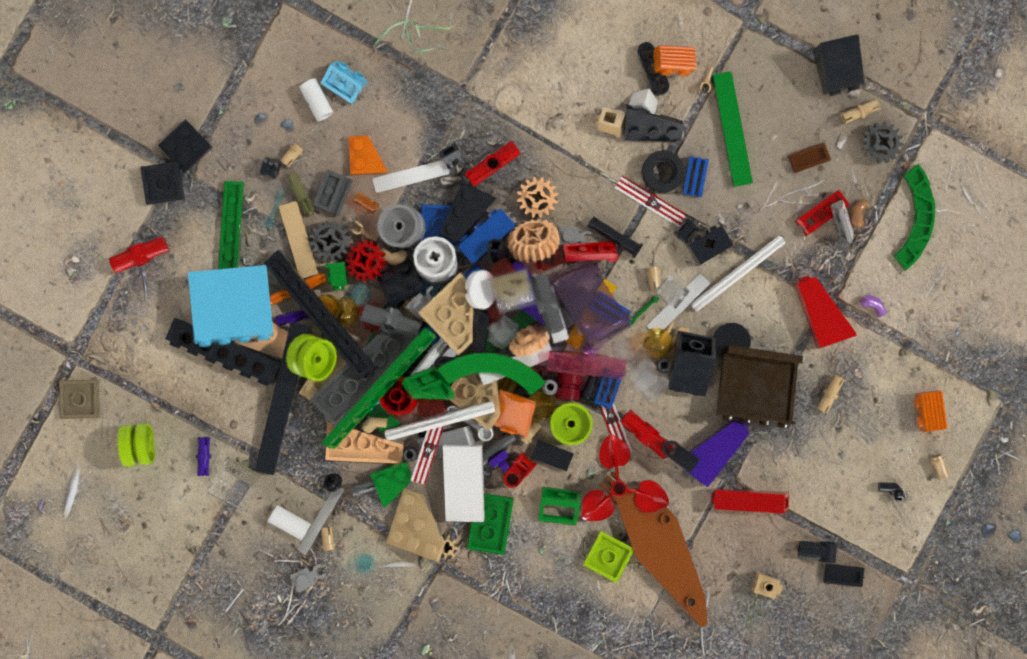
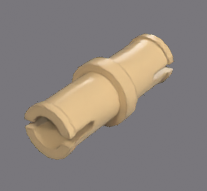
[840,99,881,125]
[817,374,845,414]

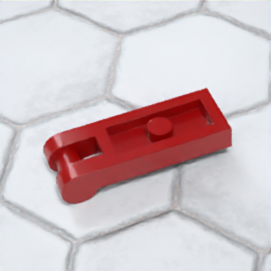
[795,190,850,236]
[563,242,618,262]

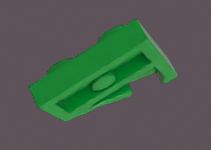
[402,366,455,400]
[370,460,412,508]

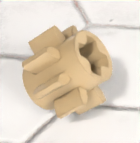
[442,534,459,559]

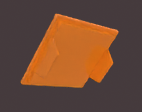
[493,390,536,437]

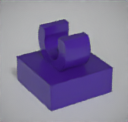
[489,450,510,472]

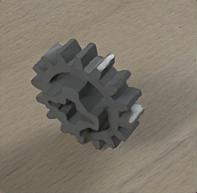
[860,121,904,164]
[309,220,351,262]

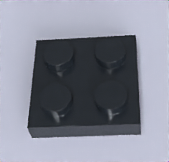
[158,119,213,174]
[140,161,185,205]
[376,259,425,306]

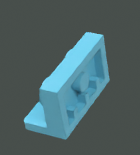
[320,61,368,104]

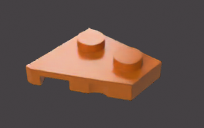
[349,135,388,175]

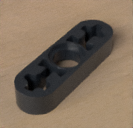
[637,42,670,96]

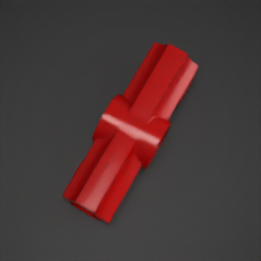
[465,141,521,187]
[109,236,170,274]
[620,409,674,460]

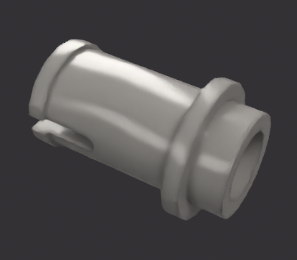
[541,380,557,395]

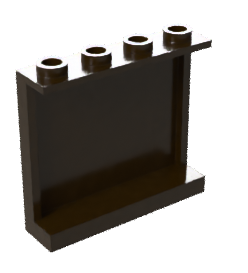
[716,345,803,429]

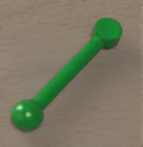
[627,295,659,325]

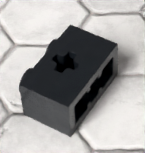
[687,225,733,266]

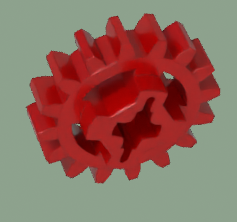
[345,240,387,282]

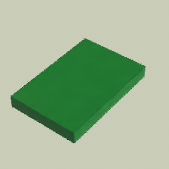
[467,493,514,555]

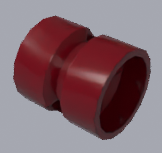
[555,371,582,401]

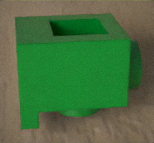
[325,262,349,291]

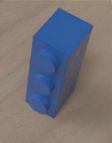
[458,208,516,265]

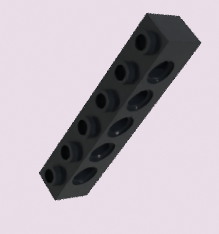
[165,318,281,386]

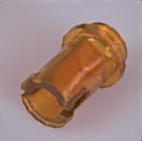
[354,192,379,214]

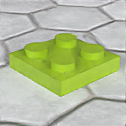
[583,530,634,583]

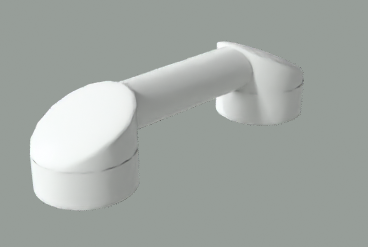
[445,405,494,441]

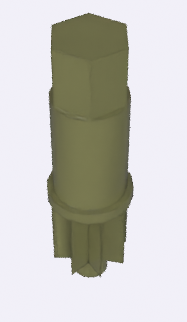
[286,173,315,217]

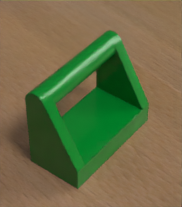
[538,487,581,526]

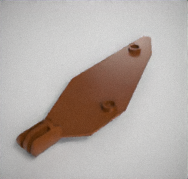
[600,471,708,627]

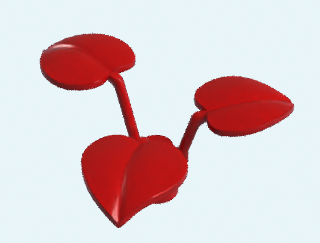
[581,434,669,522]

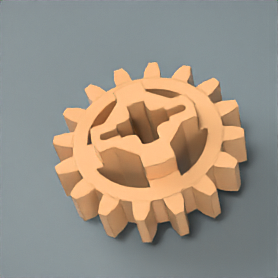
[517,177,558,219]
[508,324,550,358]

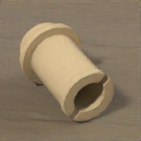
[280,143,303,167]
[646,266,662,291]
[519,420,542,445]
[930,454,950,480]
[321,527,336,551]

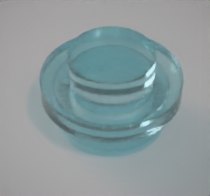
[352,285,371,304]
[356,554,375,574]

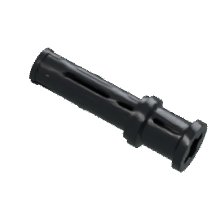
[587,216,644,259]

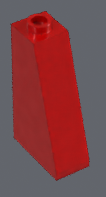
[794,275,857,349]
[711,489,789,514]

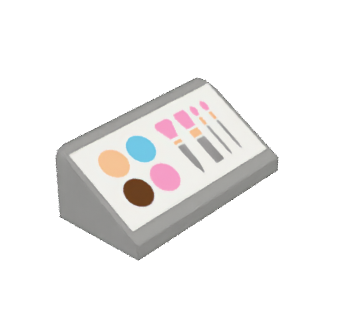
[831,200,854,243]

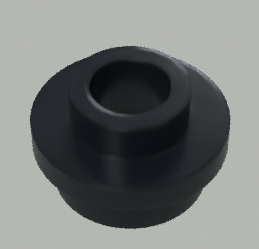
[324,473,342,492]

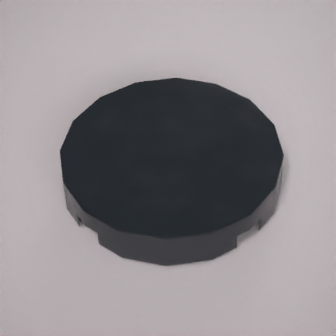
[713,323,751,358]

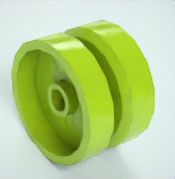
[286,334,337,381]
[550,402,593,445]
[118,423,156,467]

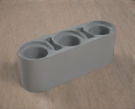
[417,425,475,455]

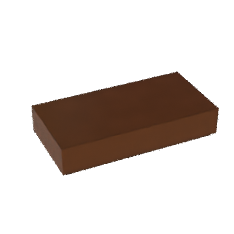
[788,142,831,174]

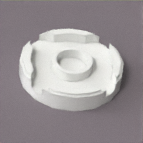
[465,270,496,309]

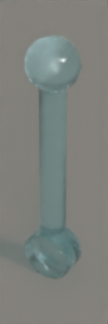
[265,190,286,227]

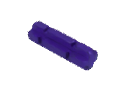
[275,310,309,326]

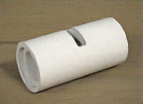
[299,78,334,121]
[268,505,311,541]

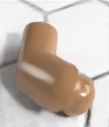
[850,199,869,228]

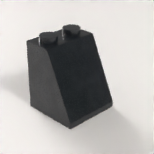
[813,34,865,96]
[668,331,716,397]

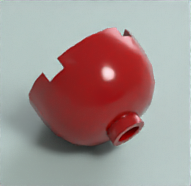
[379,377,418,416]

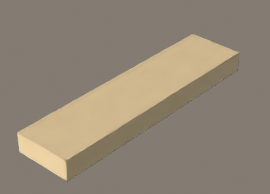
[279,201,319,279]

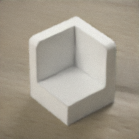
[629,88,658,114]

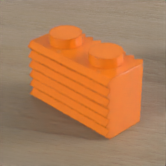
[653,45,697,77]
[913,390,948,432]

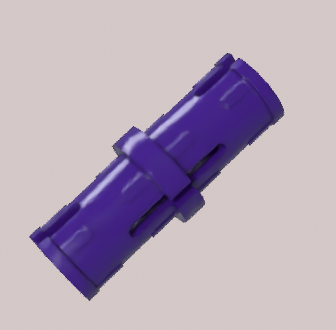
[196,437,212,476]

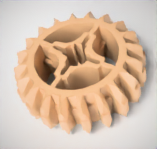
[508,219,560,263]

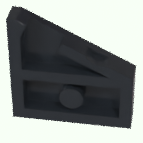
[468,308,490,353]

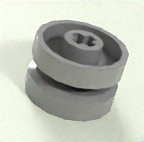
[378,205,426,249]

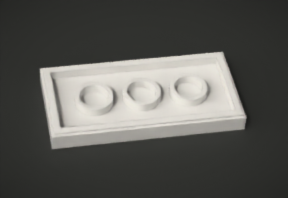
[443,445,485,522]

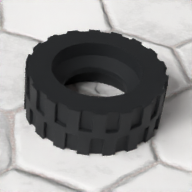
[641,150,685,193]

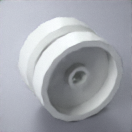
[413,237,458,285]

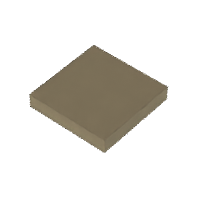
[59,380,100,419]

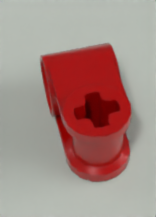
[503,452,537,488]

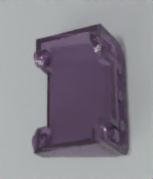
[550,262,632,351]

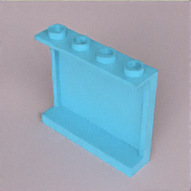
[188,265,273,347]

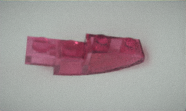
[547,351,627,380]

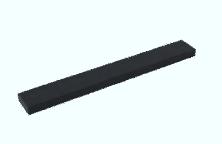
[264,250,376,379]
[255,322,311,475]

